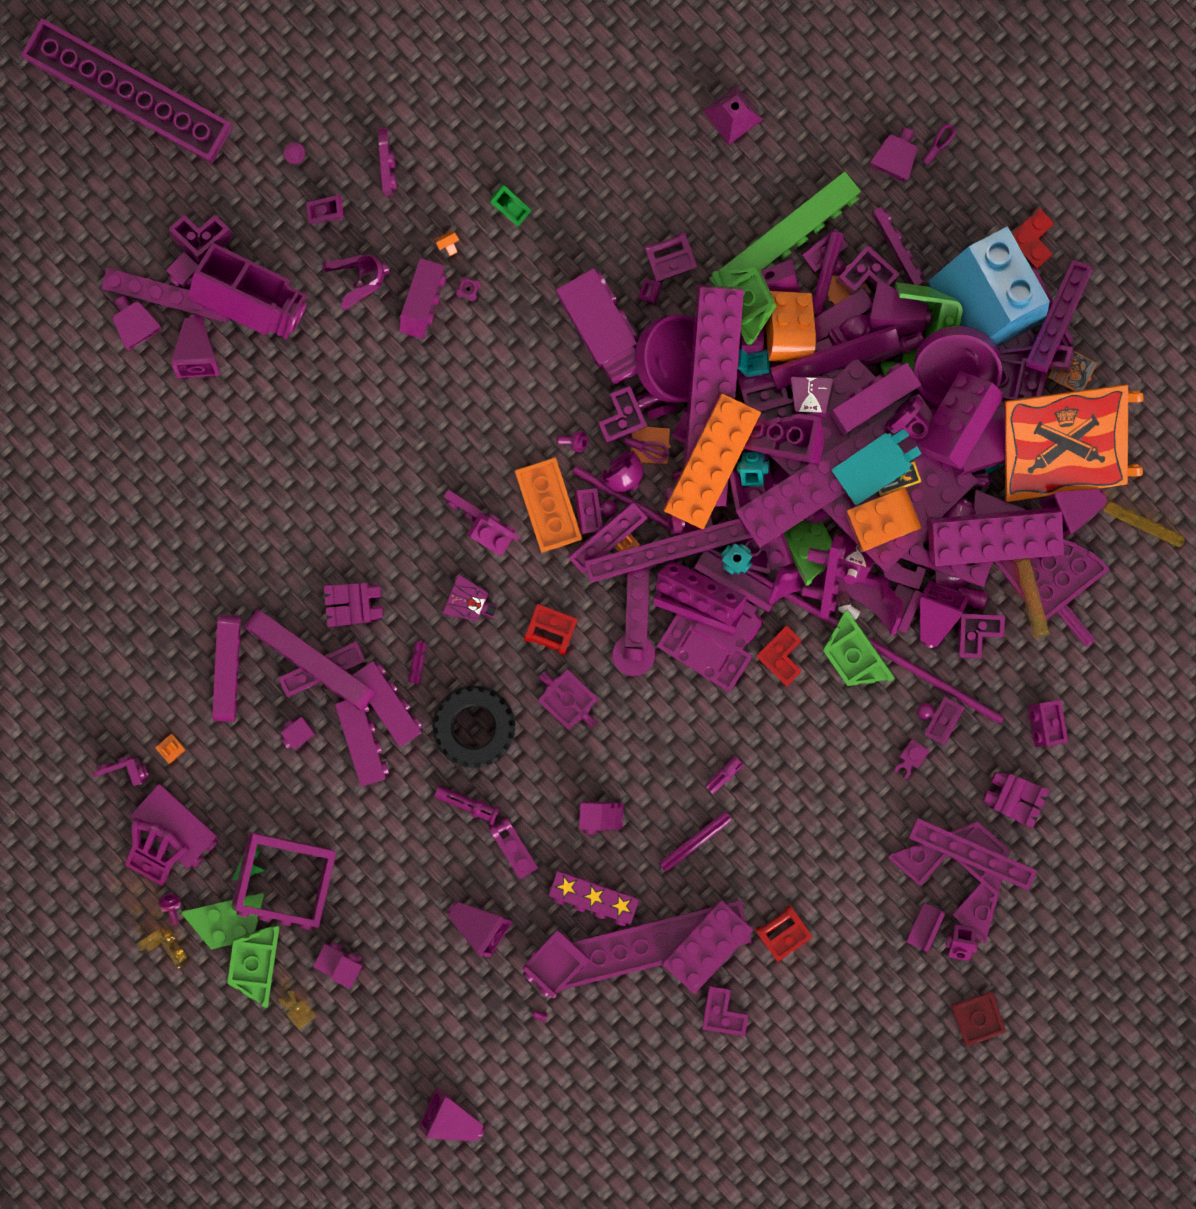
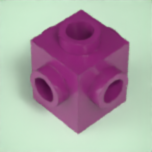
[946,924,978,961]

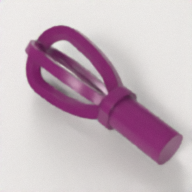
[922,124,956,166]
[624,436,669,463]

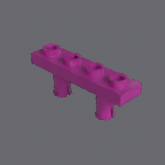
[802,535,846,619]

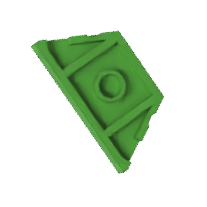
[712,267,777,345]
[784,520,833,586]
[823,609,895,686]
[182,892,265,949]
[227,924,279,1008]

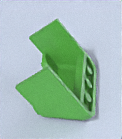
[880,282,963,376]

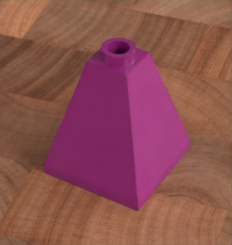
[703,85,763,145]
[870,282,932,337]
[171,315,220,378]
[1039,489,1106,537]
[920,581,970,648]
[447,902,513,958]
[419,1087,485,1141]

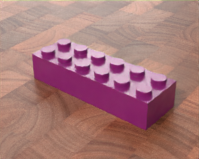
[928,508,1064,566]

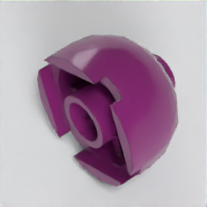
[600,450,644,492]

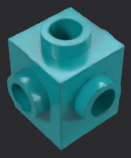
[737,452,769,486]
[721,543,752,576]

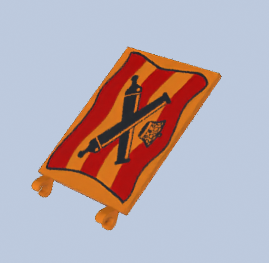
[1005,384,1144,502]

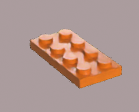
[515,457,582,553]

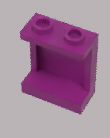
[522,929,590,998]

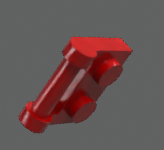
[524,604,578,655]
[755,905,813,962]

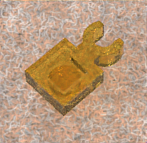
[279,990,317,1030]

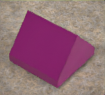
[638,279,663,306]

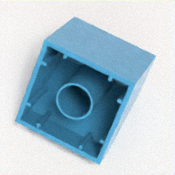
[928,226,1050,347]

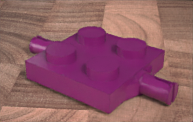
[537,669,598,730]

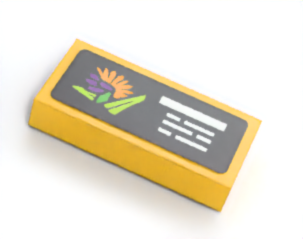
[878,462,921,496]

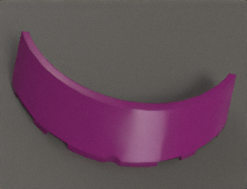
[769,563,903,636]

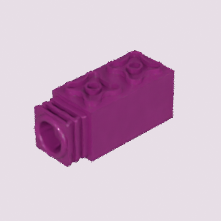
[188,243,307,340]
[556,268,638,385]

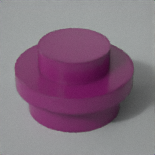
[284,142,305,164]

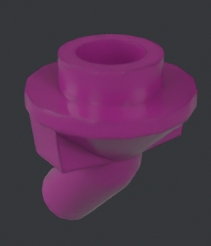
[557,431,588,452]
[159,894,180,925]

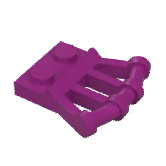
[125,818,189,886]

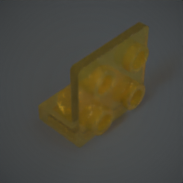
[137,927,187,969]

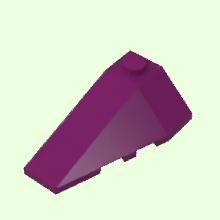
[743,414,824,464]

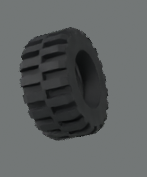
[432,685,516,768]

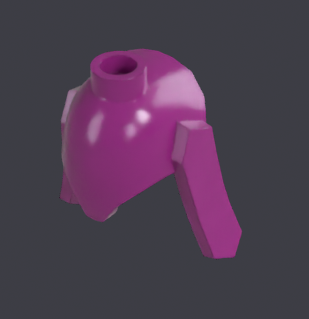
[322,255,390,310]

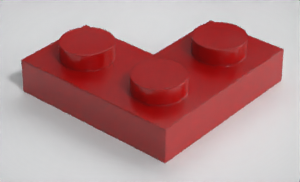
[1012,209,1054,269]
[756,625,802,687]

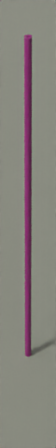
[572,465,1004,724]

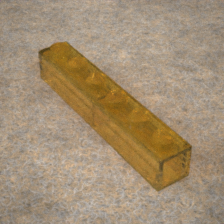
[1014,558,1049,638]

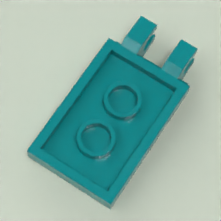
[831,429,922,506]

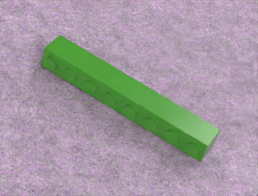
[709,172,861,286]

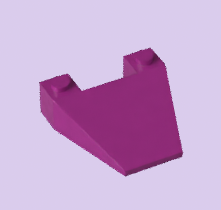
[997,345,1074,409]

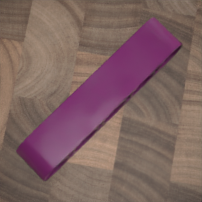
[212,615,241,722]

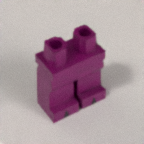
[324,583,384,627]
[982,772,1050,828]

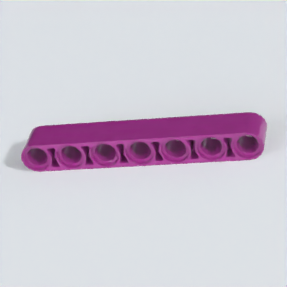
[244,609,375,711]

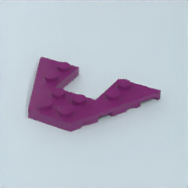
[887,821,1010,944]

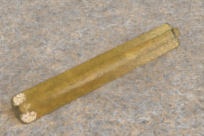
[1104,502,1185,547]

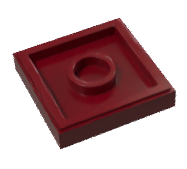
[951,991,1007,1046]

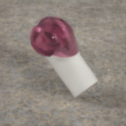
[836,592,861,620]

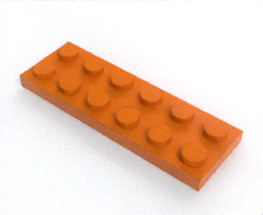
[664,393,761,529]

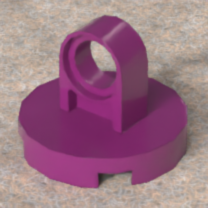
[886,395,929,439]
[612,636,655,676]

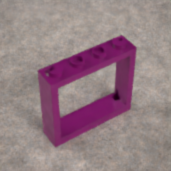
[231,832,336,930]

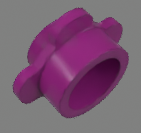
[456,277,481,301]

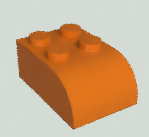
[765,291,816,362]
[845,487,922,552]

